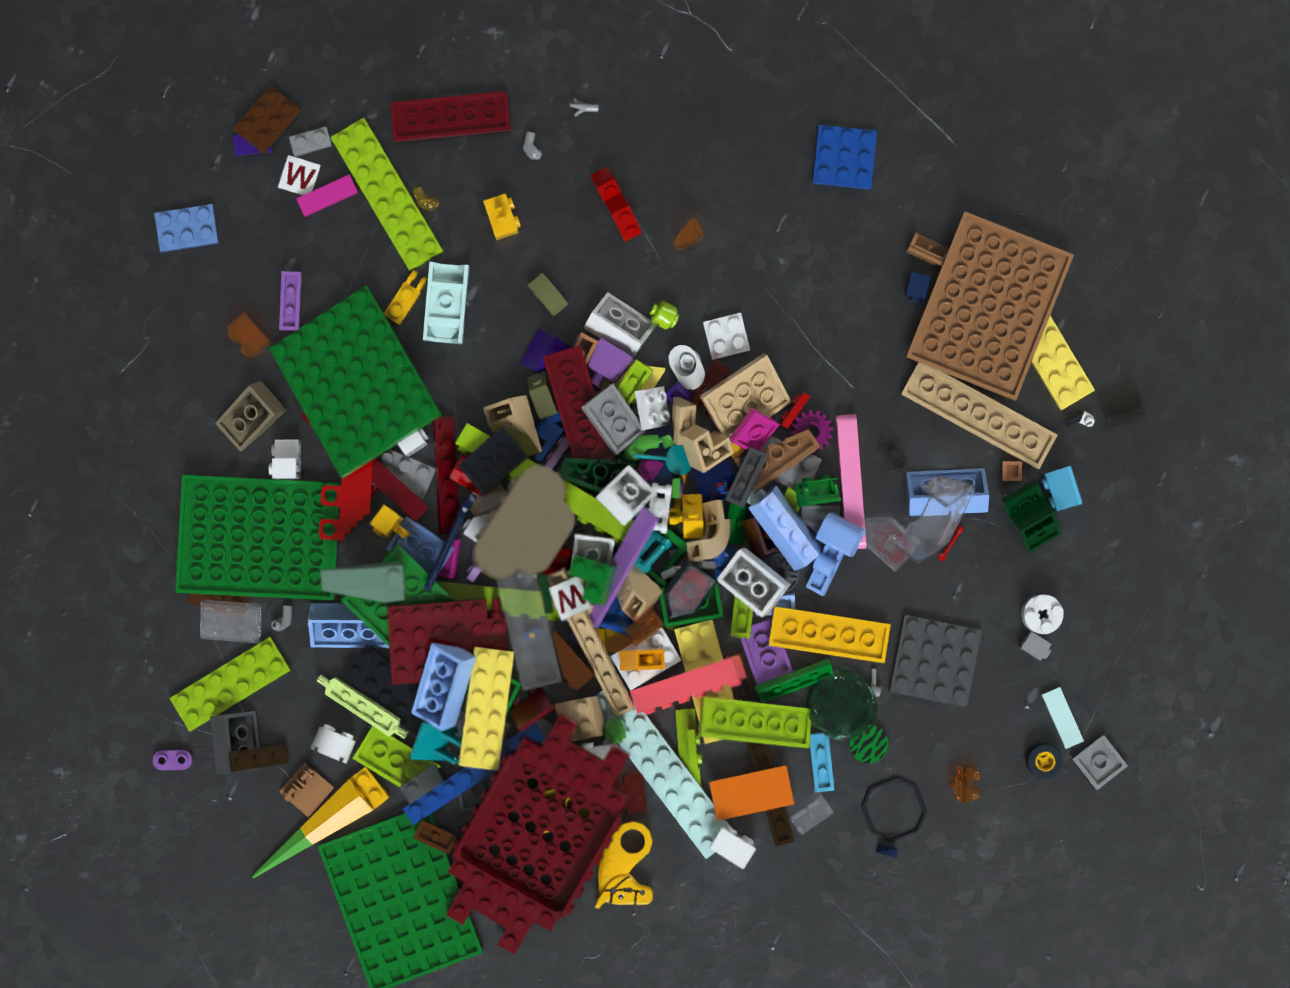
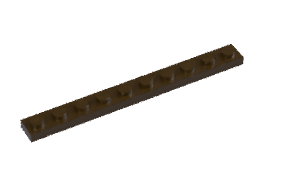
[723,651,795,847]

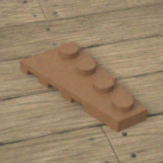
[734,429,821,492]

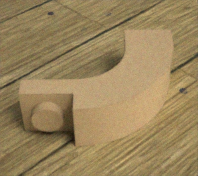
[687,500,730,562]

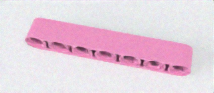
[836,414,866,549]

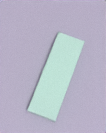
[1041,687,1084,749]

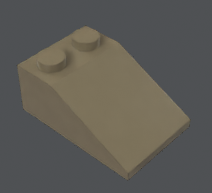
[215,381,287,452]

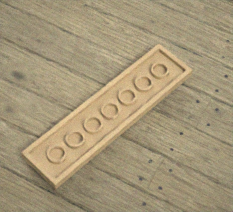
[901,362,1058,470]

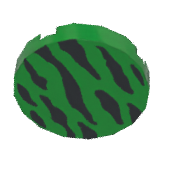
[849,724,888,764]

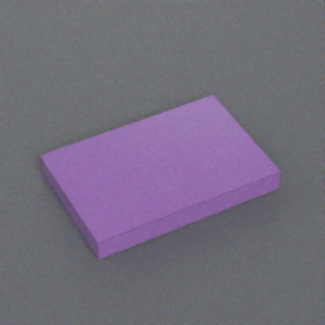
[740,618,793,685]

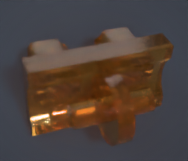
[624,609,664,646]
[948,766,980,803]

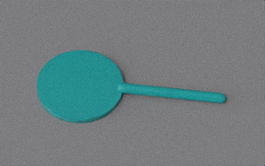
[633,444,692,475]

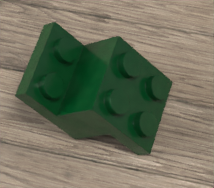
[1001,480,1062,553]

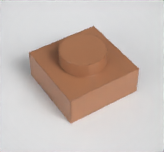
[1002,461,1022,481]

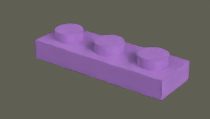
[279,271,302,331]

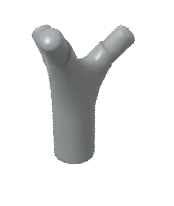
[569,98,599,116]

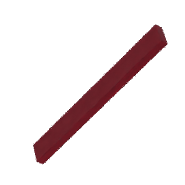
[300,412,429,522]

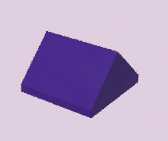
[520,329,572,373]

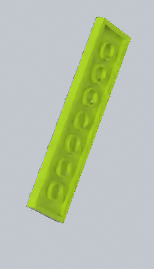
[330,118,443,272]

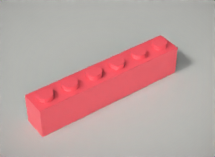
[630,655,747,715]

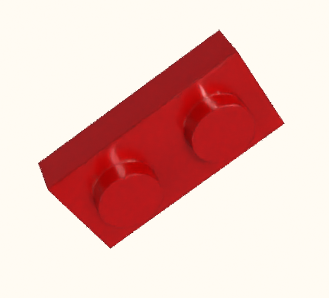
[780,392,810,430]

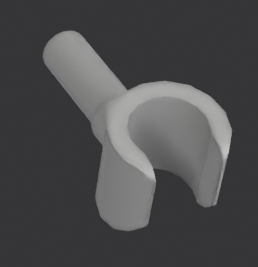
[869,669,882,697]

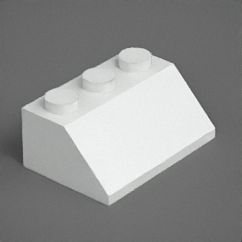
[583,292,656,358]

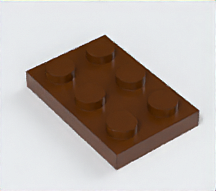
[233,86,301,155]

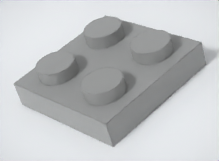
[1072,734,1128,790]

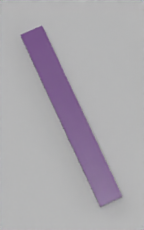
[569,507,660,649]

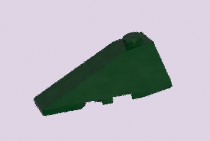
[559,458,639,496]

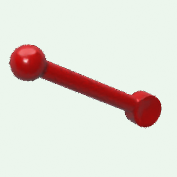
[938,525,964,561]

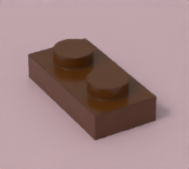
[413,820,458,855]

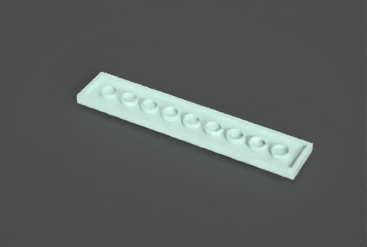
[594,682,738,859]

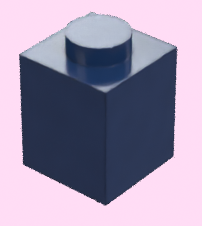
[905,272,931,303]

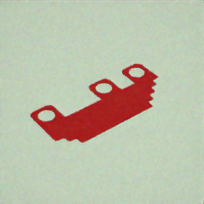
[319,448,373,540]

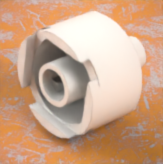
[1021,595,1064,634]
[310,724,355,763]

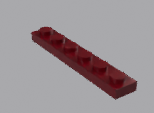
[433,416,460,535]

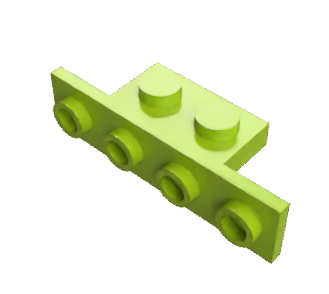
[675,708,703,786]

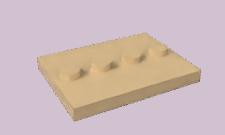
[700,353,792,443]

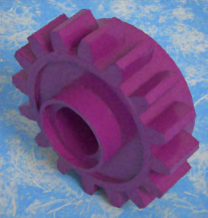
[791,410,834,453]

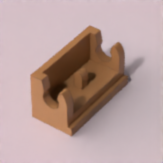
[906,232,949,268]

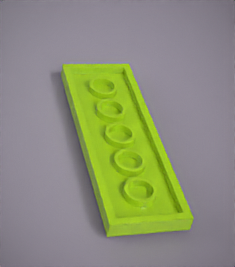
[169,637,291,732]
[698,697,812,748]

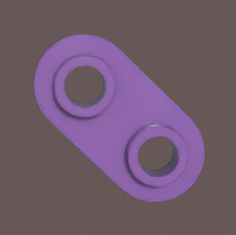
[153,750,193,770]

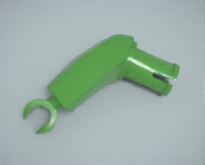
[618,435,674,462]

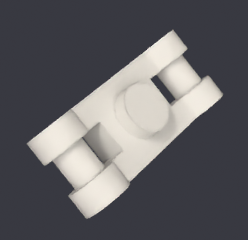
[649,483,672,534]

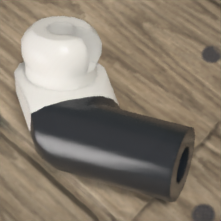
[1064,410,1095,427]

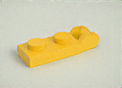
[384,270,428,325]

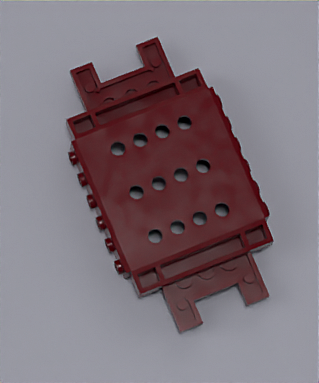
[446,713,631,955]

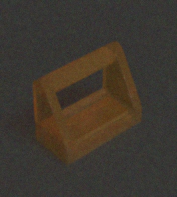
[673,217,704,251]

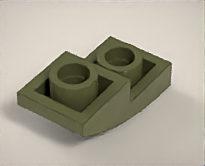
[526,272,568,316]

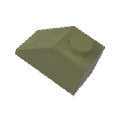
[528,371,558,420]

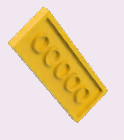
[768,606,891,663]

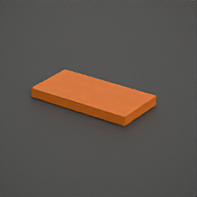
[709,765,794,821]

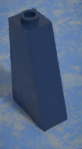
[640,425,672,499]

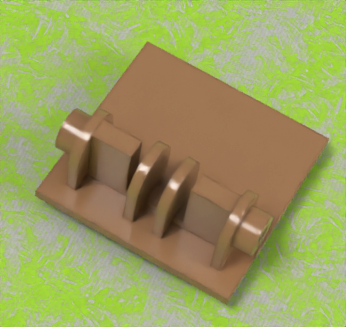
[279,762,334,818]

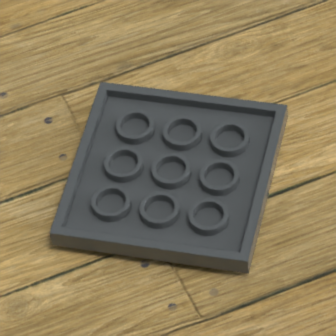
[889,615,982,707]

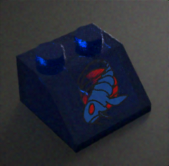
[691,457,735,503]

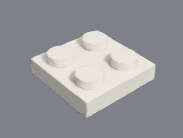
[703,313,750,360]

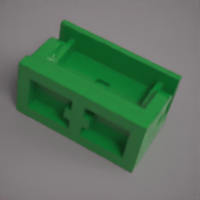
[795,475,841,507]

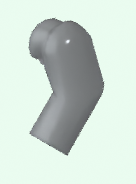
[523,132,542,160]
[271,605,293,631]

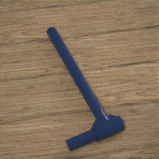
[424,494,477,591]

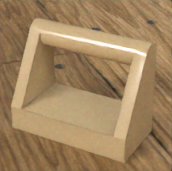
[671,397,696,445]

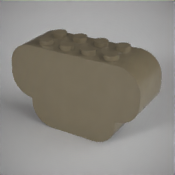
[471,465,574,579]

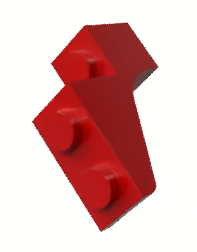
[590,166,642,242]

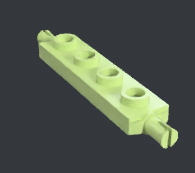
[317,675,408,739]

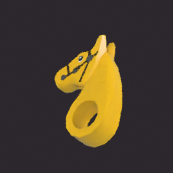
[595,820,653,909]

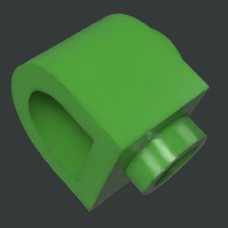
[605,718,627,743]

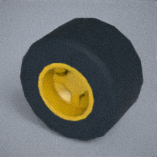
[1025,743,1063,779]

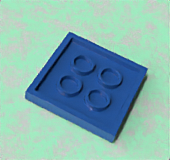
[812,125,877,190]

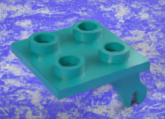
[410,722,462,765]

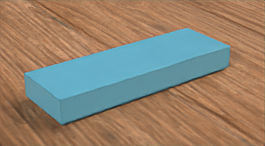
[810,731,835,793]

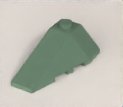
[320,561,404,602]

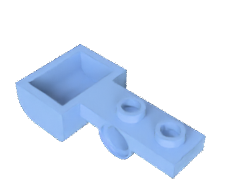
[806,512,866,596]

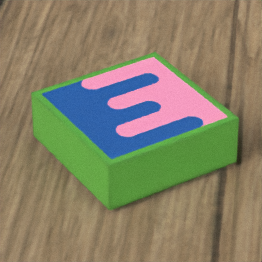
[672,478,683,499]

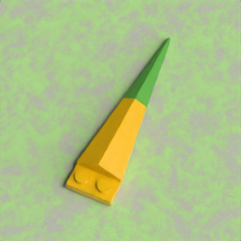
[252,766,390,878]

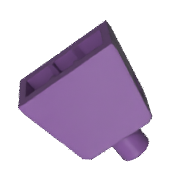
[588,338,634,388]

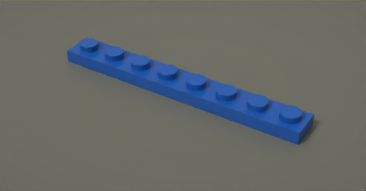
[403,722,545,825]

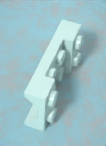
[423,262,470,344]

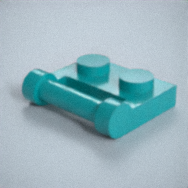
[634,530,672,573]

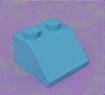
[1041,466,1083,512]

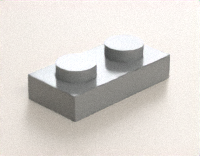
[289,127,332,157]

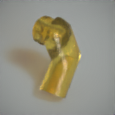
[413,187,439,211]

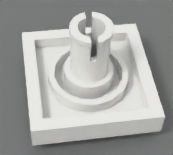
[631,386,671,430]

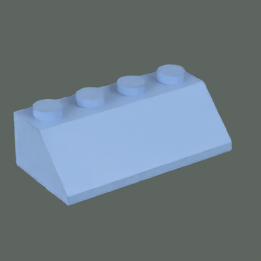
[906,468,989,516]
[749,485,822,571]
[308,603,389,648]
[411,643,476,731]

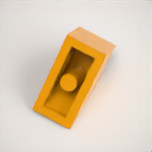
[619,649,665,671]

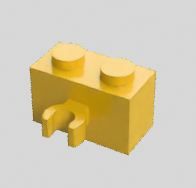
[483,193,521,240]
[669,494,703,539]
[370,505,410,539]

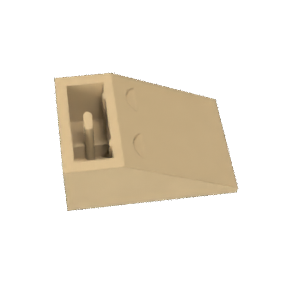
[483,395,542,456]
[616,565,663,623]

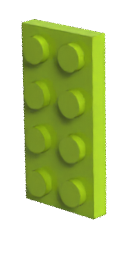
[352,726,440,787]

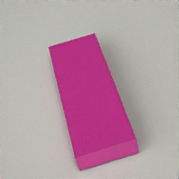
[296,175,358,217]

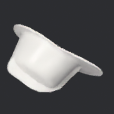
[669,345,705,390]

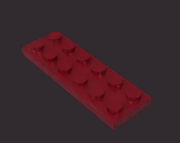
[390,91,511,142]
[542,345,614,460]

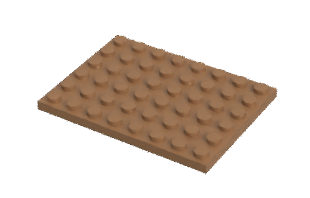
[906,211,1074,401]

